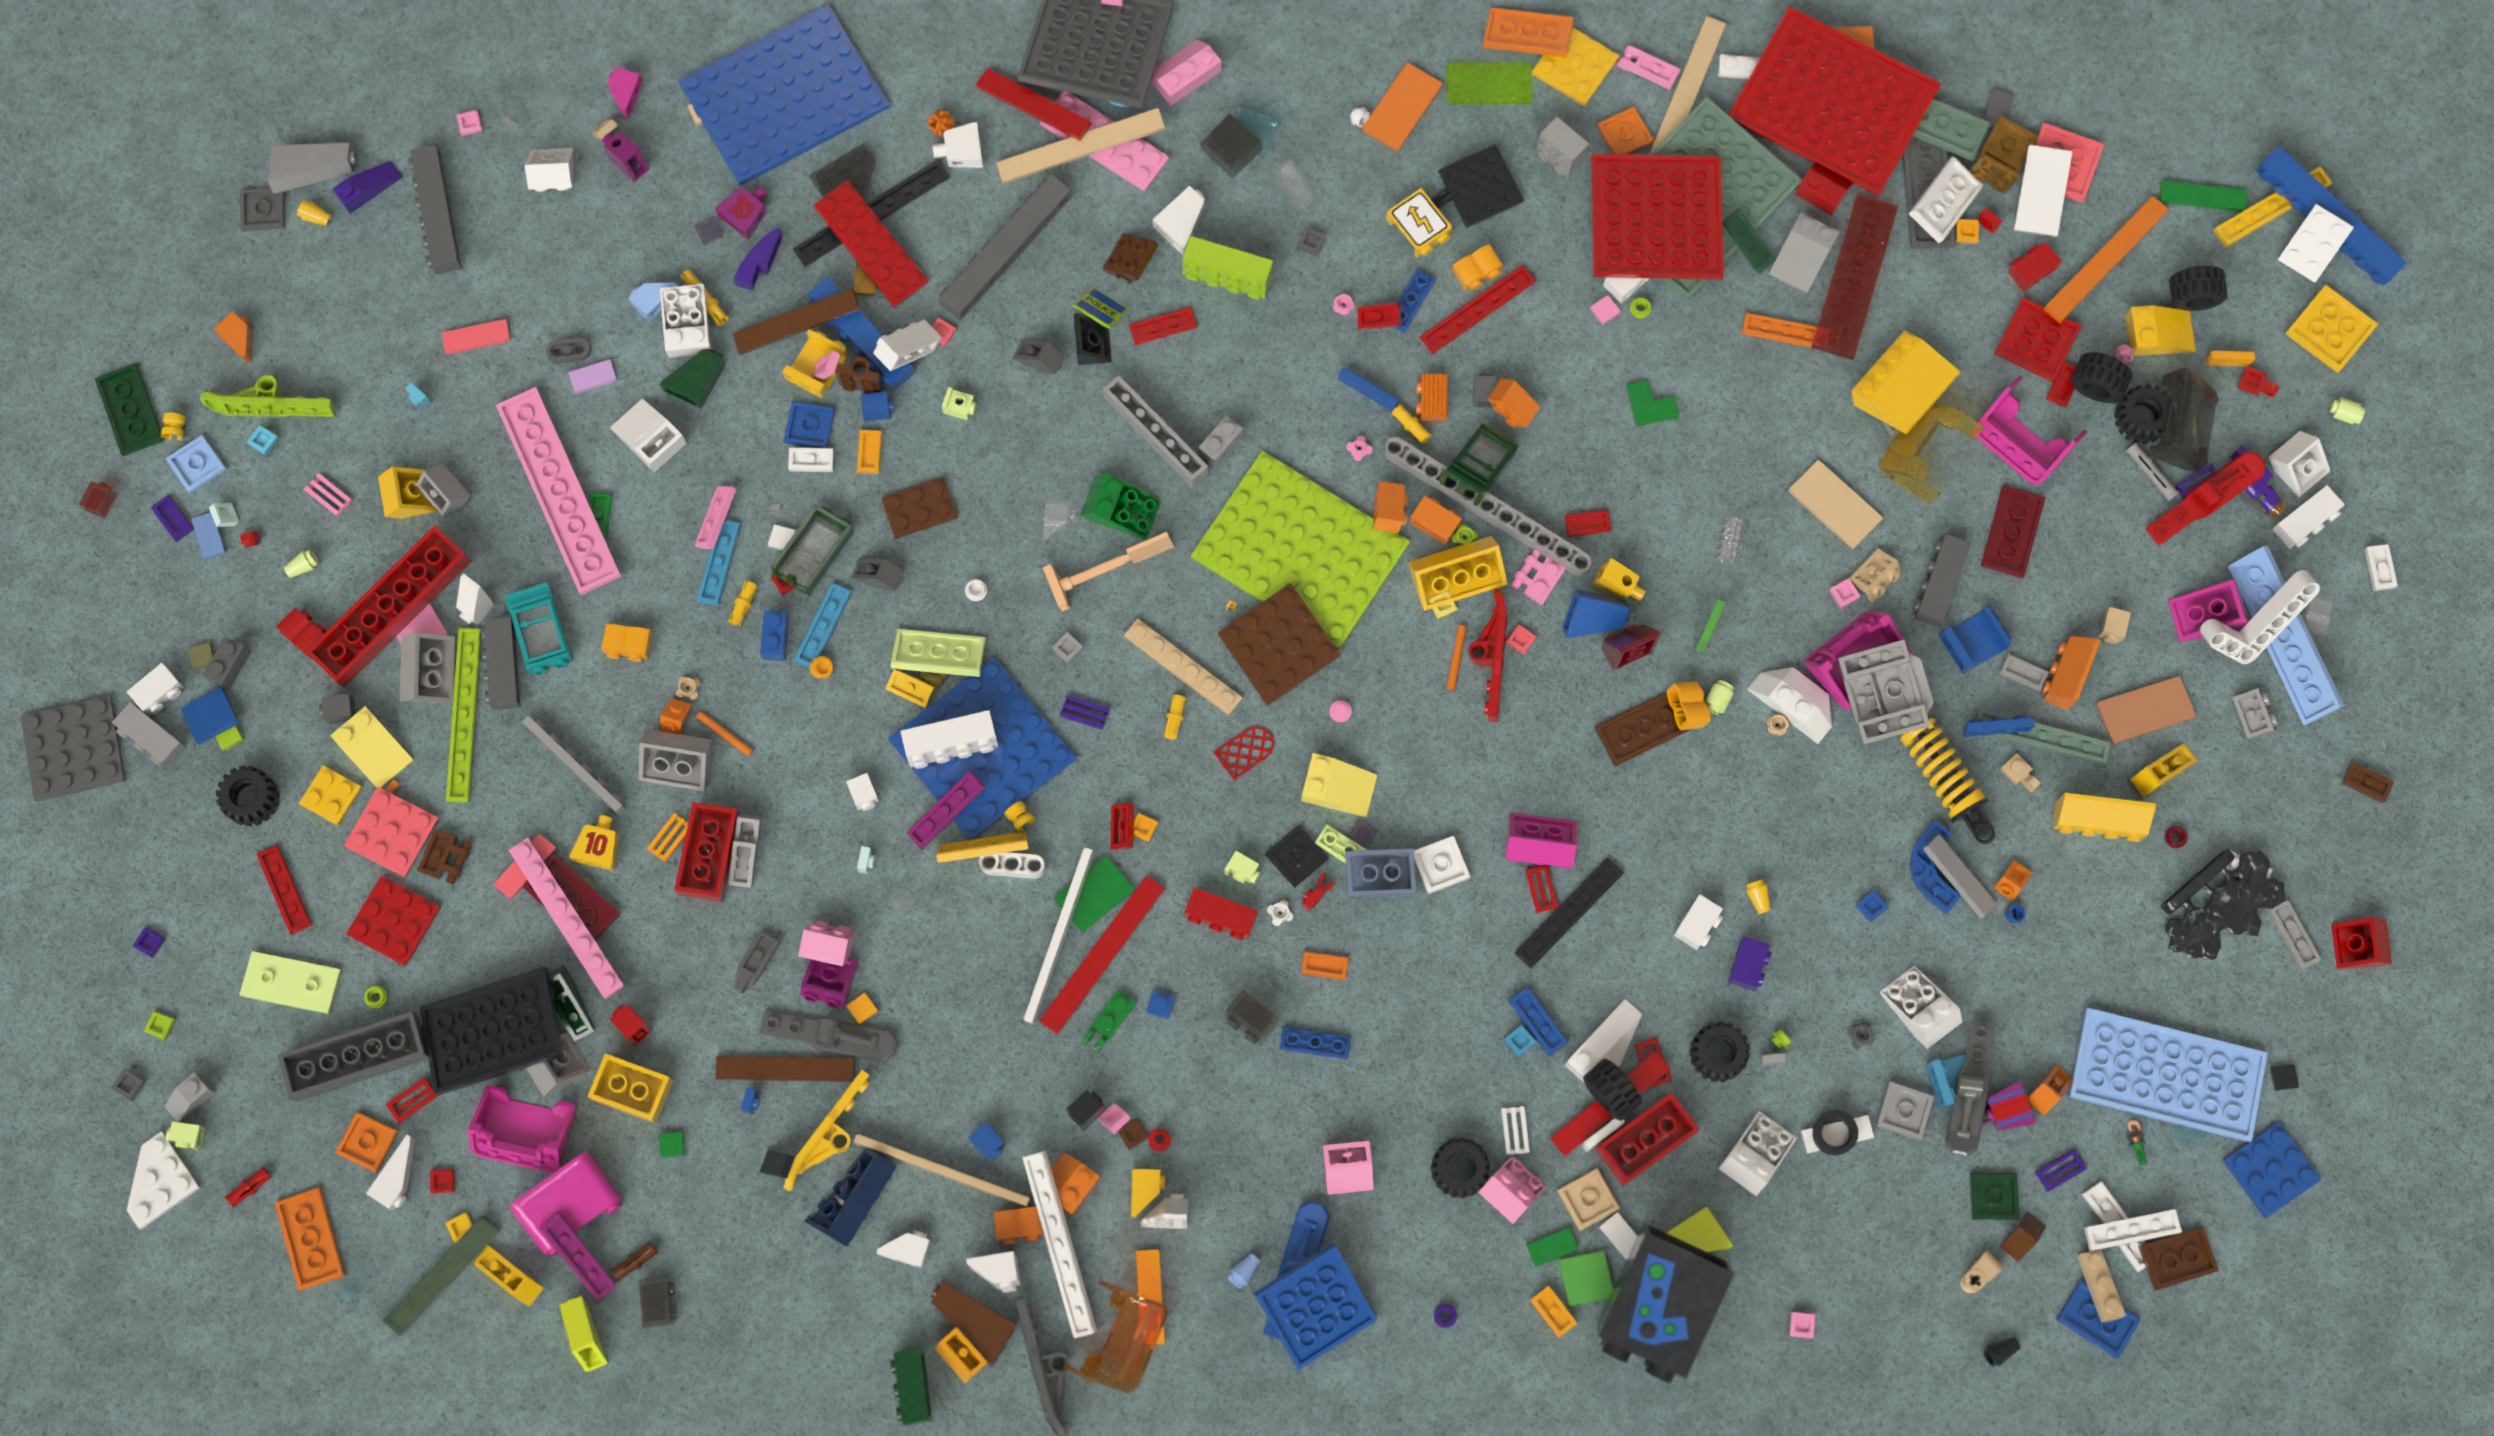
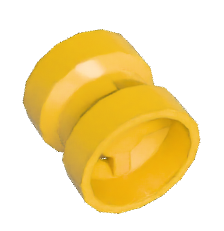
[161,413,186,440]
[1004,801,1035,832]

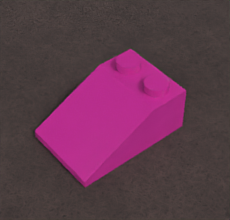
[2168,580,2249,642]

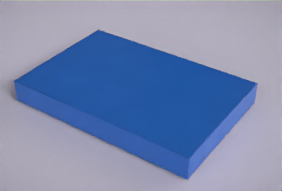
[2056,1280,2141,1359]

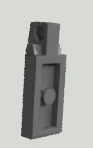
[734,930,780,994]

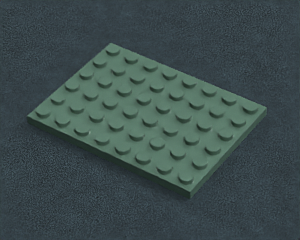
[1650,97,1802,302]

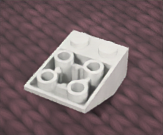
[660,284,712,358]
[610,399,687,473]
[1879,965,1962,1049]
[1718,1111,1797,1196]

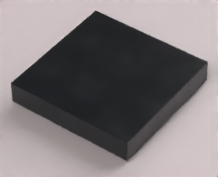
[1265,825,1329,889]

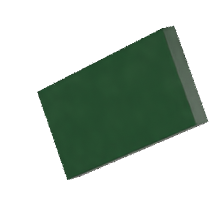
[95,363,165,457]

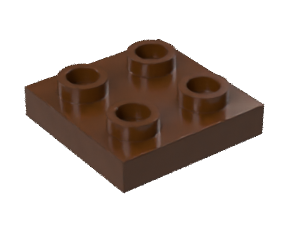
[1102,233,1159,284]
[835,357,884,394]

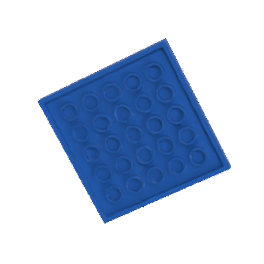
[888,657,1077,840]

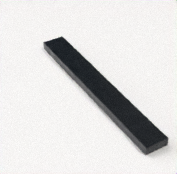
[793,160,950,267]

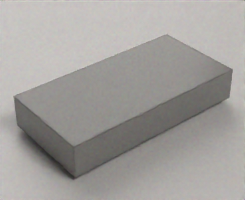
[1999,653,2049,692]

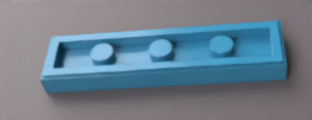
[696,519,741,607]
[794,582,852,668]

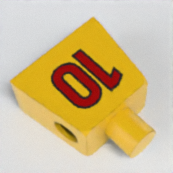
[570,815,619,871]

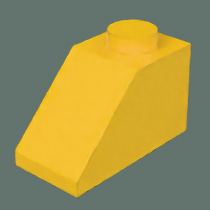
[1131,1169,1165,1218]

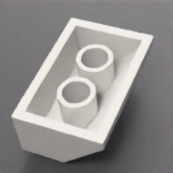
[966,1251,1021,1293]

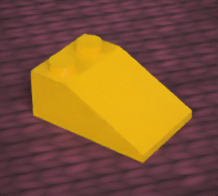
[2125,306,2196,356]

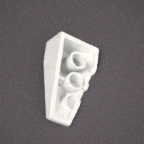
[1565,999,1642,1083]
[1141,1194,1189,1229]

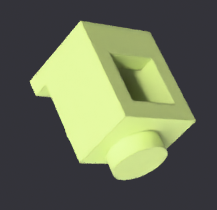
[941,387,977,420]
[1224,851,1261,884]
[166,1121,206,1151]

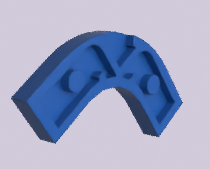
[1910,820,1961,914]

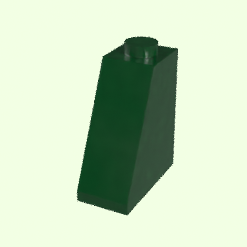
[660,349,726,409]

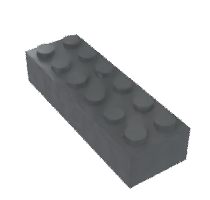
[278,1011,428,1102]

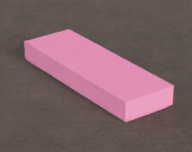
[695,486,736,549]

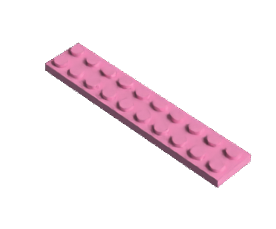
[496,387,622,595]

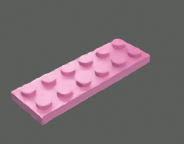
[1040,91,1169,192]

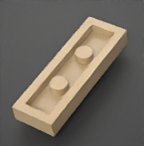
[2077,1249,2126,1323]

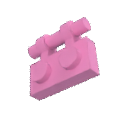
[1511,549,1566,605]

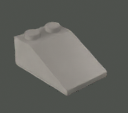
[1769,213,1839,294]

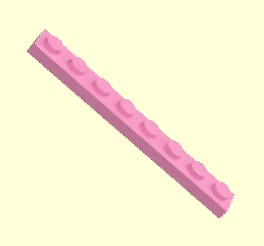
[509,838,625,1000]

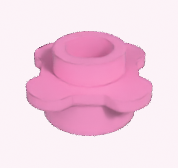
[1346,436,1372,461]

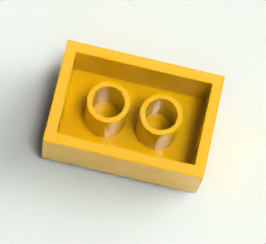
[587,1054,674,1124]

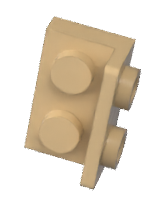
[1849,549,1901,603]

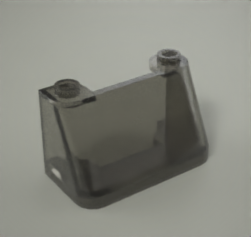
[2149,367,2218,472]

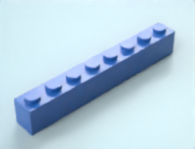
[2255,146,2407,286]

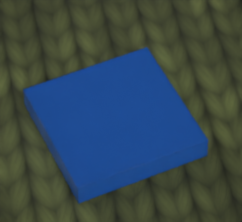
[783,401,836,448]
[181,687,239,745]

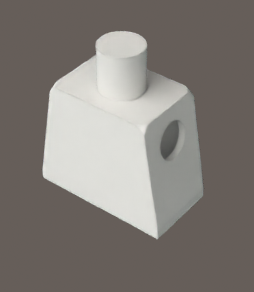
[932,122,983,168]

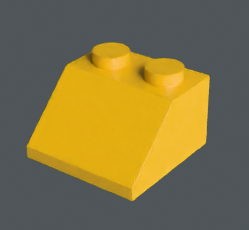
[378,467,437,519]

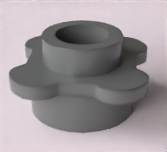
[1848,1023,1874,1048]

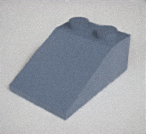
[1345,848,1416,899]

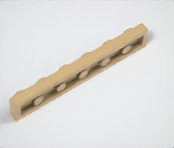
[1124,619,1243,716]

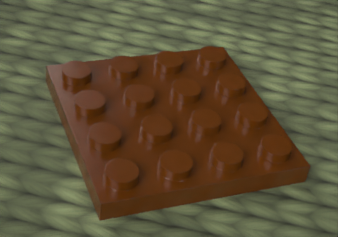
[1218,583,1341,706]

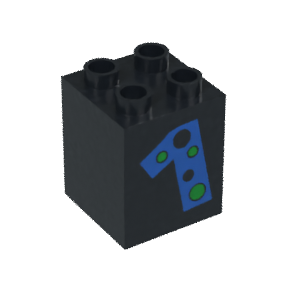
[1597,1223,1734,1383]

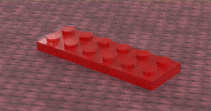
[813,180,928,308]

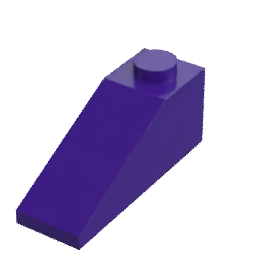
[332,161,403,214]

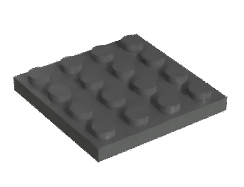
[21,695,125,802]

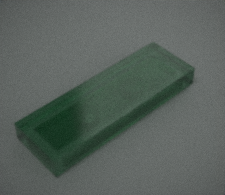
[1722,209,1776,274]

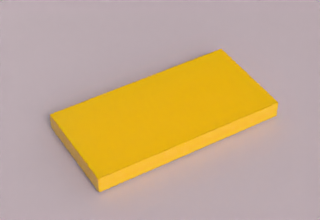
[937,831,1028,863]

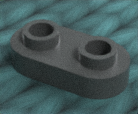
[546,338,591,364]

